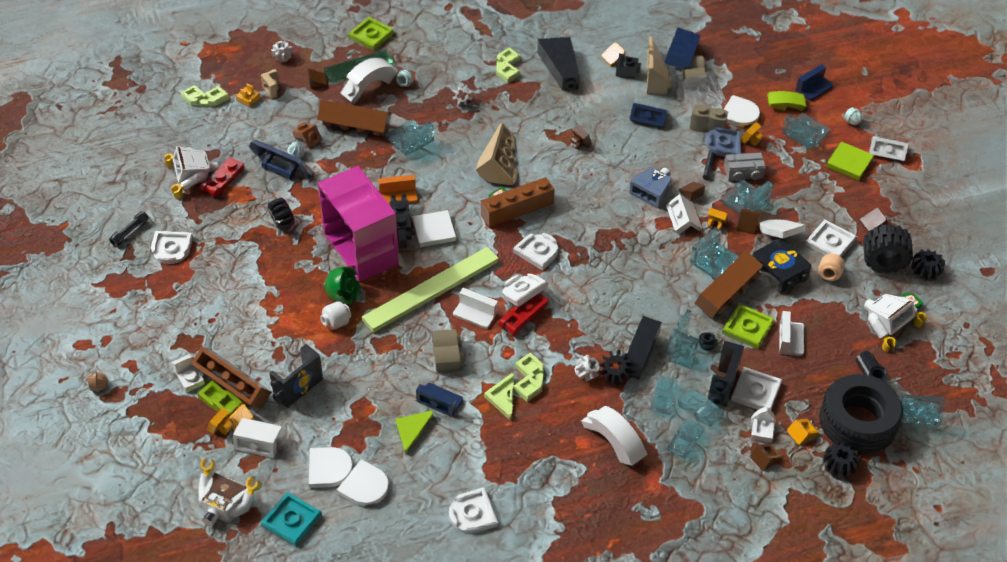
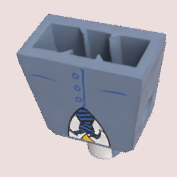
[629,167,671,209]

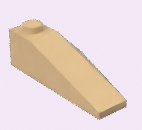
[646,37,672,95]
[475,123,518,185]

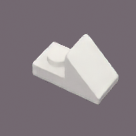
[170,355,205,393]

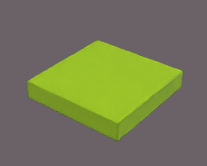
[348,17,394,51]
[826,142,874,181]
[722,304,774,349]

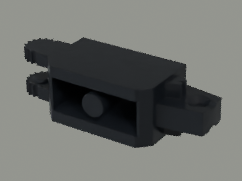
[390,194,412,248]

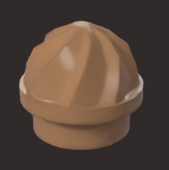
[88,372,109,392]

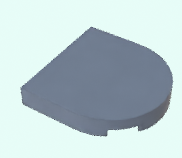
[705,127,741,157]

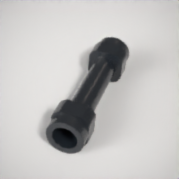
[109,211,149,247]

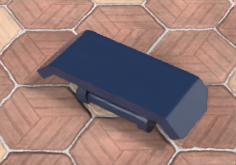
[665,27,701,69]
[249,140,313,180]

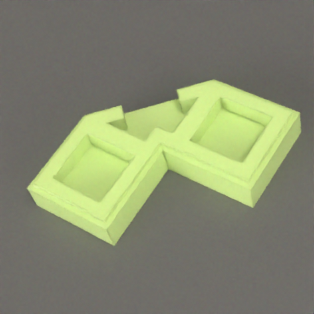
[496,48,521,83]
[181,85,229,107]
[514,353,544,402]

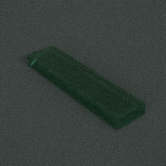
[323,50,392,83]

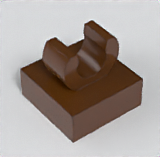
[570,125,592,149]

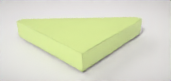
[484,373,514,420]

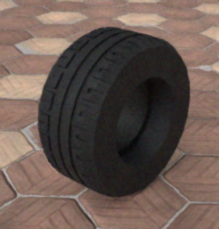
[819,374,903,454]

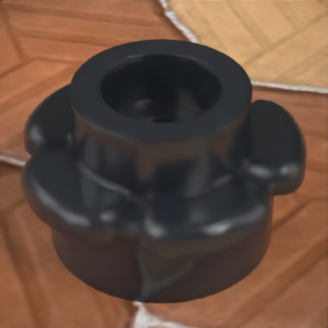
[698,332,717,351]

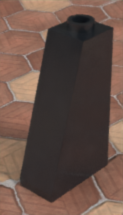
[537,37,580,90]

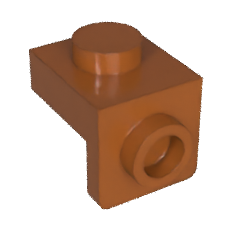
[292,122,322,148]

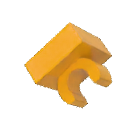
[236,84,261,107]
[741,122,763,146]
[708,208,729,230]
[207,407,233,435]

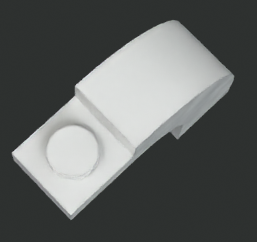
[341,58,399,104]
[581,406,647,466]

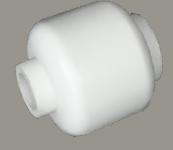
[320,301,351,330]

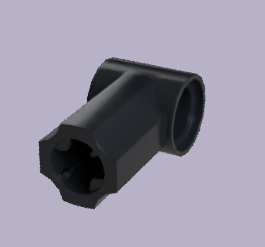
[855,351,888,383]

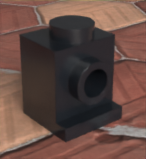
[616,53,641,79]

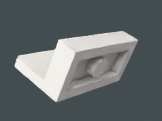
[869,136,909,161]
[666,194,702,234]
[453,288,498,329]
[779,311,804,356]
[233,418,281,458]

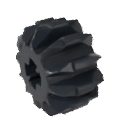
[267,197,295,230]
[911,248,945,280]
[599,350,634,384]
[822,442,860,478]

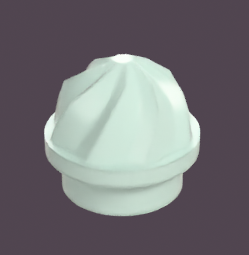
[396,70,413,87]
[844,107,862,125]
[288,141,306,159]

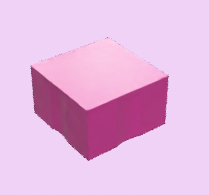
[317,166,399,282]

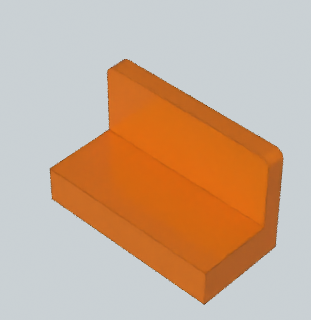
[378,175,418,205]

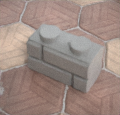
[724,153,765,181]

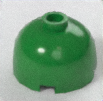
[324,266,360,305]

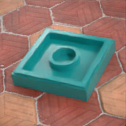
[261,492,322,547]

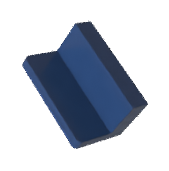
[795,64,833,101]
[629,103,669,127]
[416,383,463,417]

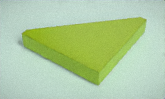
[395,410,433,453]

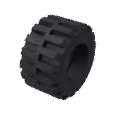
[863,224,913,273]

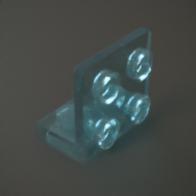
[782,113,830,149]
[385,120,434,156]
[720,180,774,213]
[690,227,739,279]
[668,309,698,369]
[899,394,946,425]

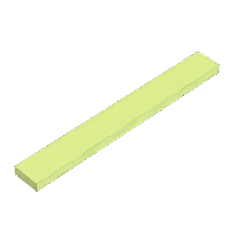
[362,247,498,333]

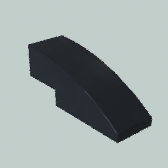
[626,316,662,380]

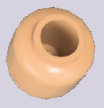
[818,253,845,282]

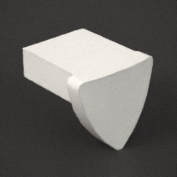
[751,407,776,443]

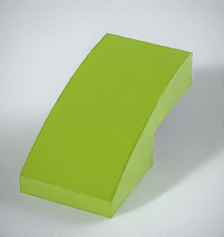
[767,91,806,111]
[197,380,242,416]

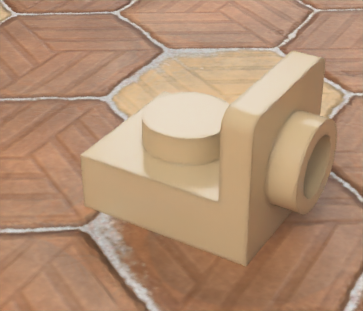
[261,69,279,99]

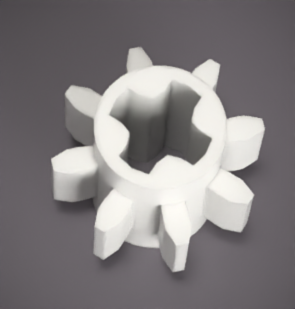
[271,41,293,62]
[452,84,473,105]
[575,355,600,382]

